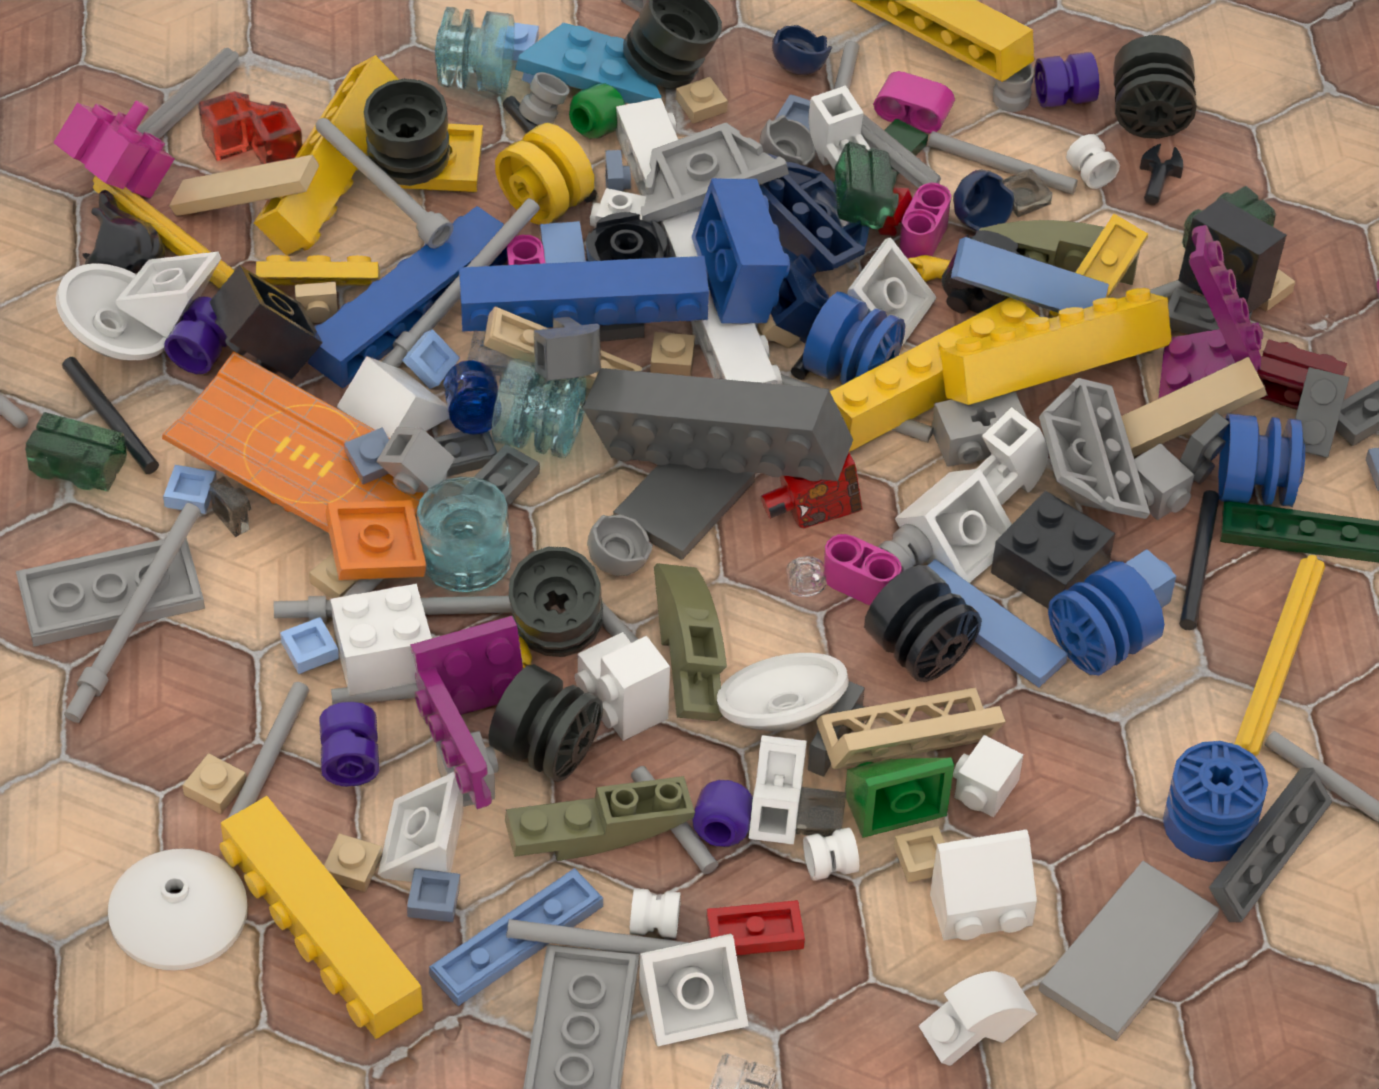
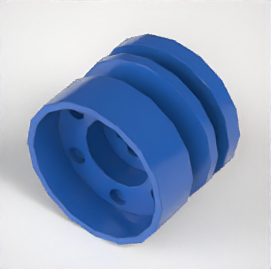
[803,291,906,385]
[1218,413,1305,507]
[1048,561,1165,676]
[1163,741,1268,862]

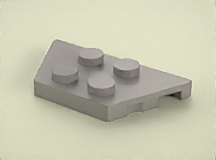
[641,123,789,224]

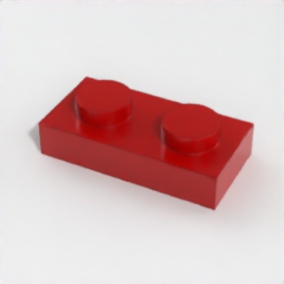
[706,900,805,956]

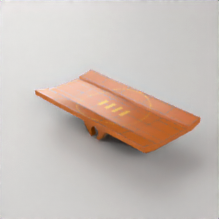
[162,351,433,533]

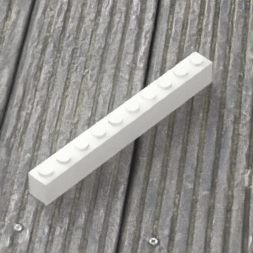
[616,98,782,384]

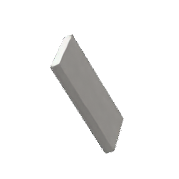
[16,538,205,647]
[1039,861,1219,1041]
[523,944,639,1089]

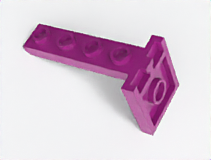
[1158,225,1264,399]
[410,616,523,809]

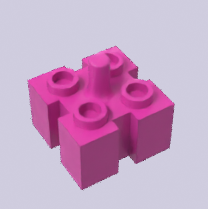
[53,100,175,199]

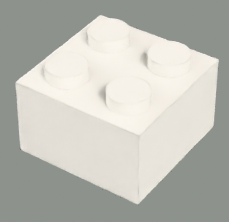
[330,584,432,696]

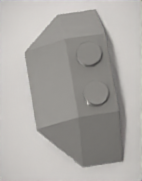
[1039,378,1150,519]

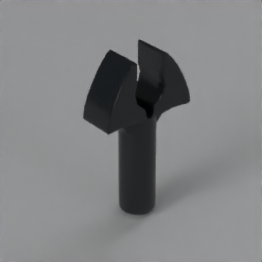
[1140,143,1184,205]

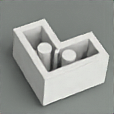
[575,632,670,741]

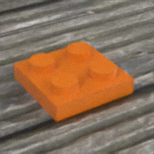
[325,500,426,580]

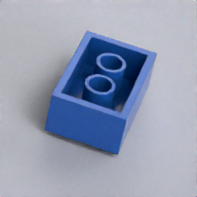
[691,178,790,323]

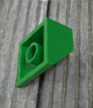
[845,758,954,838]

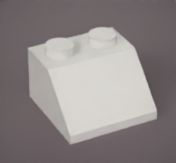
[895,469,1012,583]
[930,830,1037,941]

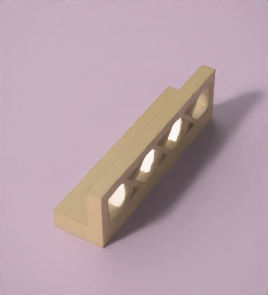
[816,688,1006,769]

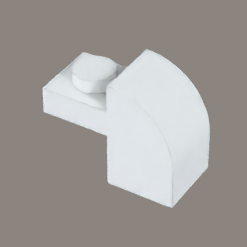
[809,86,879,183]
[977,407,1049,505]
[749,735,807,844]
[919,971,1037,1066]

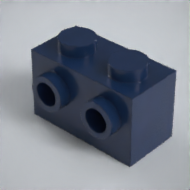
[771,245,829,343]

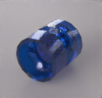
[443,360,502,435]

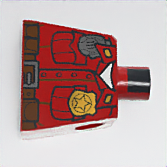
[761,452,863,528]

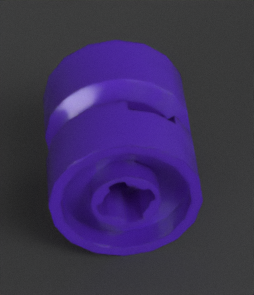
[1034,52,1100,108]
[164,297,227,374]
[319,702,380,787]

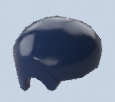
[772,25,832,75]
[953,169,1014,231]

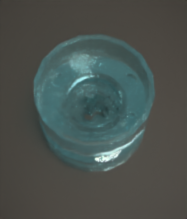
[435,7,515,94]
[492,358,586,458]
[417,477,512,592]

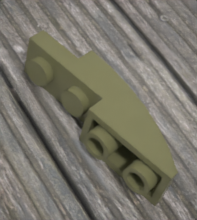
[979,220,1140,285]
[654,563,727,721]
[505,776,695,861]

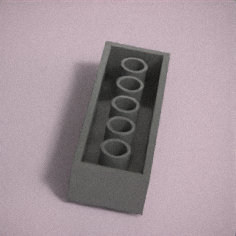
[583,368,853,481]

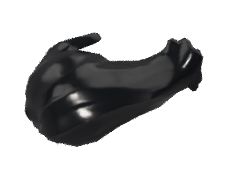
[82,190,165,274]

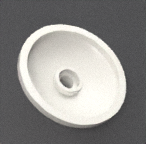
[56,264,166,360]
[717,653,849,731]
[108,848,248,970]

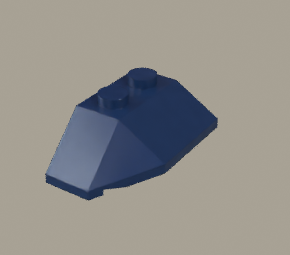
[759,154,871,272]

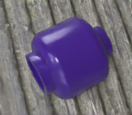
[692,780,753,847]

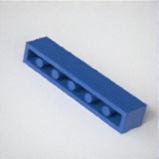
[308,206,507,389]
[459,256,709,332]

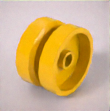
[495,123,594,225]

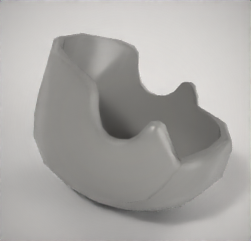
[759,115,816,167]
[587,514,653,576]

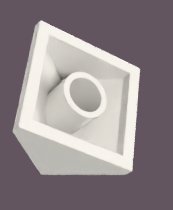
[847,237,937,346]
[116,251,221,338]
[337,356,454,438]
[378,772,463,882]
[639,934,749,1046]

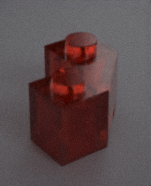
[198,91,303,164]

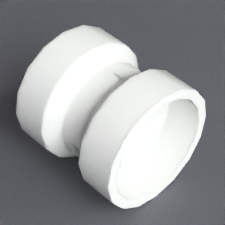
[1066,134,1120,189]
[803,828,860,881]
[630,888,681,939]

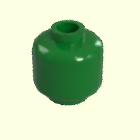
[569,83,625,139]

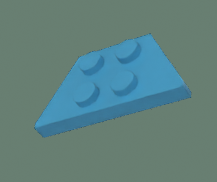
[515,23,661,104]

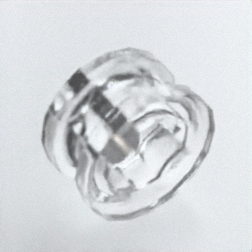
[786,556,827,597]

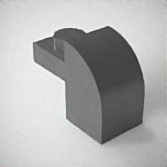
[534,317,601,381]

